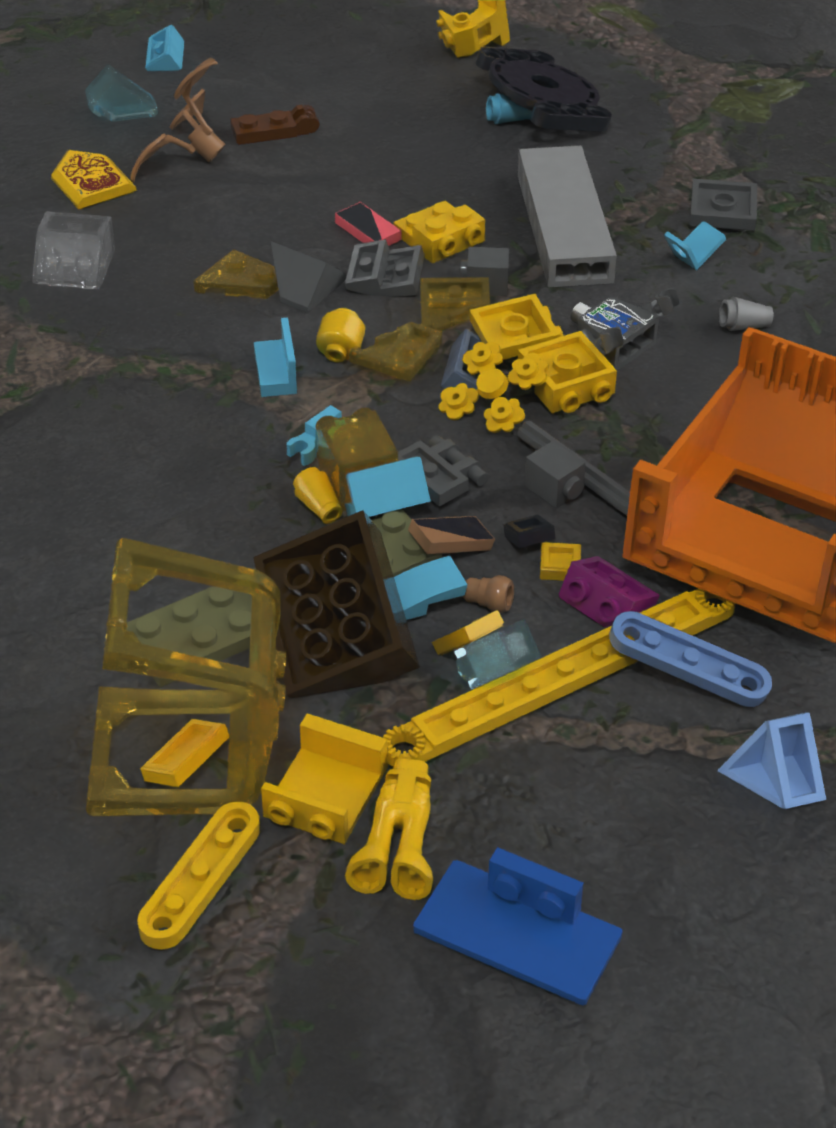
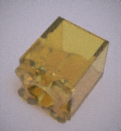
[315,408,398,511]

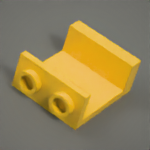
[261,713,388,844]

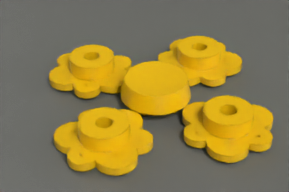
[438,341,549,433]

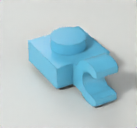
[286,405,342,466]

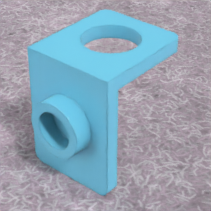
[664,221,726,270]

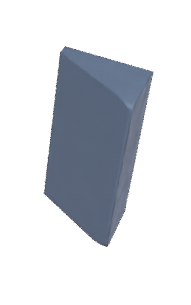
[441,329,481,390]

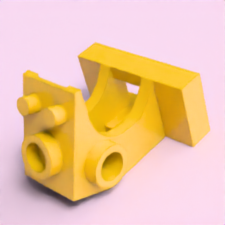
[436,0,510,57]

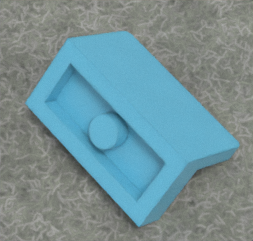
[254,318,297,397]
[345,457,431,517]

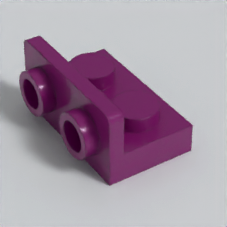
[559,556,660,628]

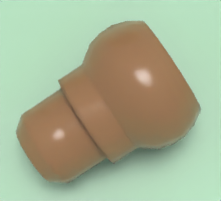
[462,575,514,613]

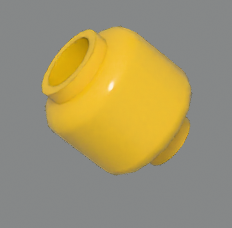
[316,308,365,362]

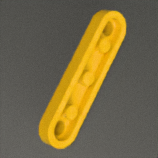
[137,802,260,950]

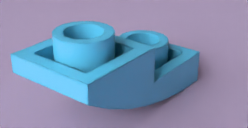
[394,556,468,620]

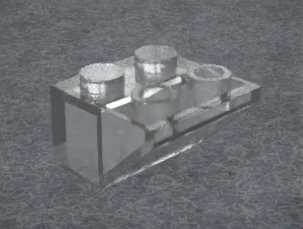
[32,211,115,289]

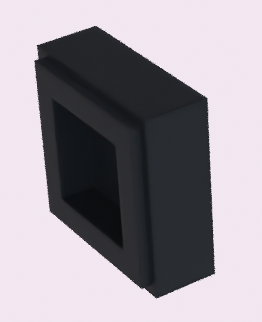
[503,514,556,548]

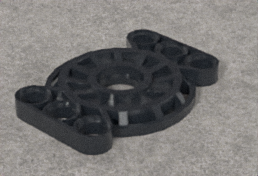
[476,47,612,132]

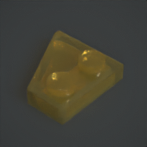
[193,249,279,299]
[349,322,442,381]

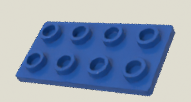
[413,847,623,1005]

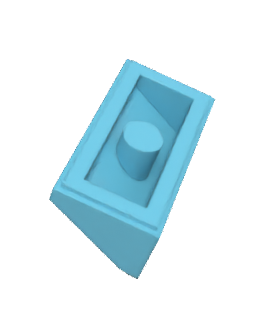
[145,25,184,71]

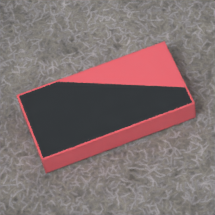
[335,202,401,246]

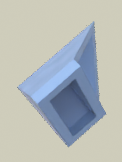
[717,712,826,809]

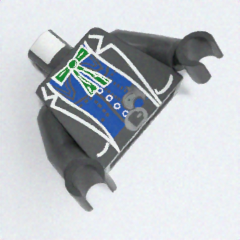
[570,288,680,371]

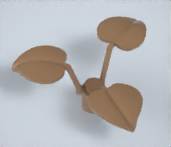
[130,57,226,182]

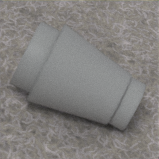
[719,296,773,331]

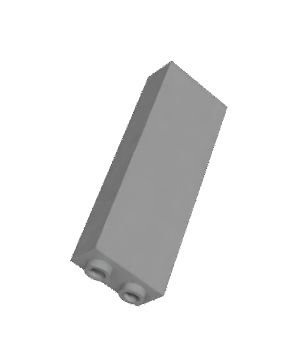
[518,146,617,287]

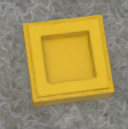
[540,542,581,581]

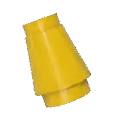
[293,467,343,524]

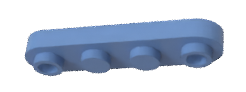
[609,611,772,707]

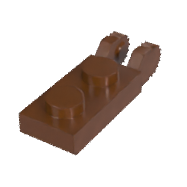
[230,104,320,145]

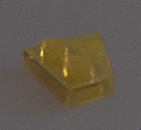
[420,277,490,336]

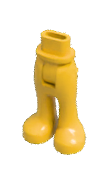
[345,758,433,900]

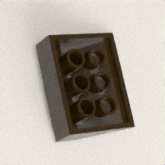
[253,510,420,698]

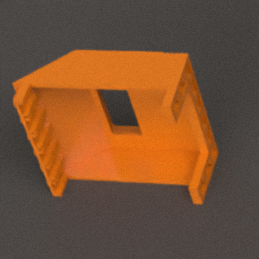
[622,327,836,644]

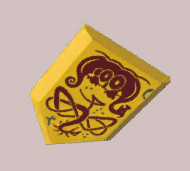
[51,150,136,209]

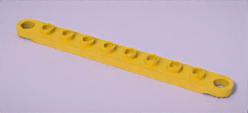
[383,588,736,766]

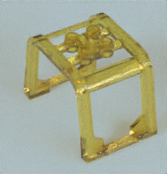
[86,538,286,816]

